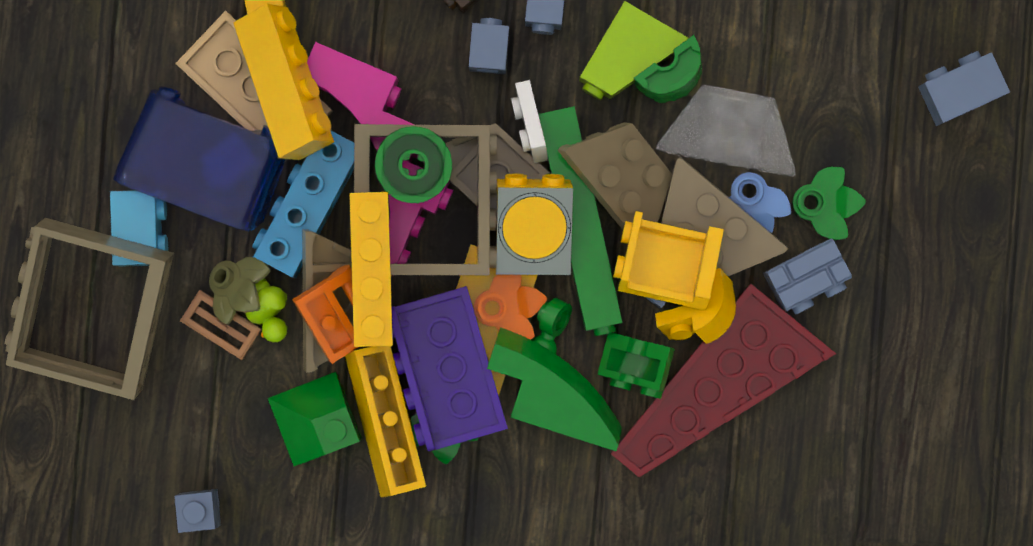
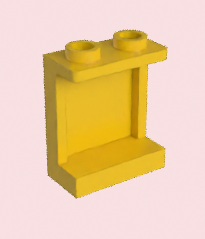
[613,211,724,310]

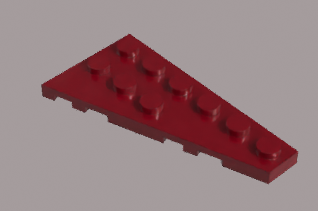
[610,284,836,477]

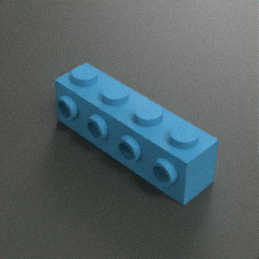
[252,130,354,278]

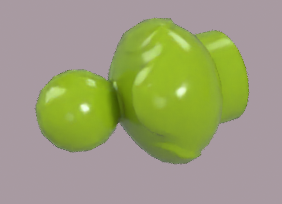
[245,279,287,343]

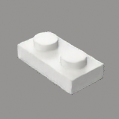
[511,80,548,164]

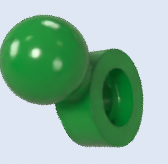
[532,298,572,354]

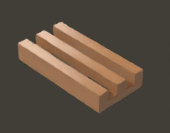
[180,290,262,360]

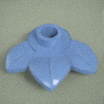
[729,172,791,233]

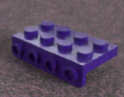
[392,286,508,452]

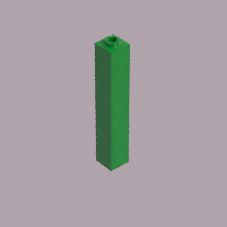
[538,106,622,336]

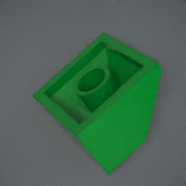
[268,372,363,466]

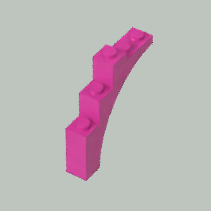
[307,42,454,276]

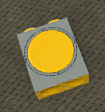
[495,173,573,275]

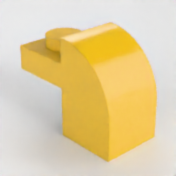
[655,268,736,344]

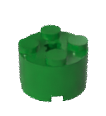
[375,126,452,203]

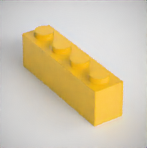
[233,3,334,160]
[350,192,393,347]
[345,346,426,497]

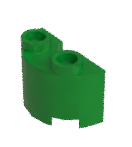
[634,35,702,103]
[598,333,675,399]

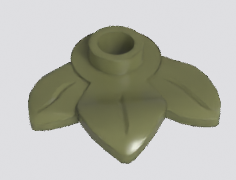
[209,257,271,325]

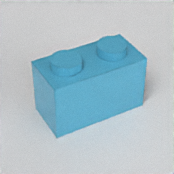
[110,190,168,267]

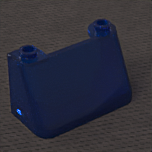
[113,86,285,231]

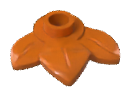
[474,275,547,339]

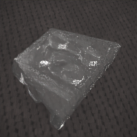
[655,84,796,177]

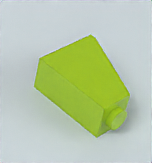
[579,1,688,100]

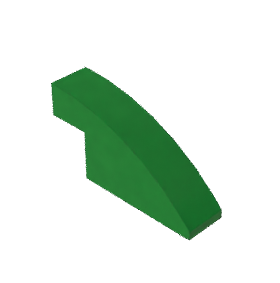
[487,327,622,451]

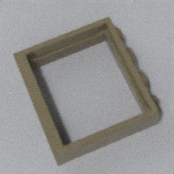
[354,124,497,276]
[4,218,174,400]

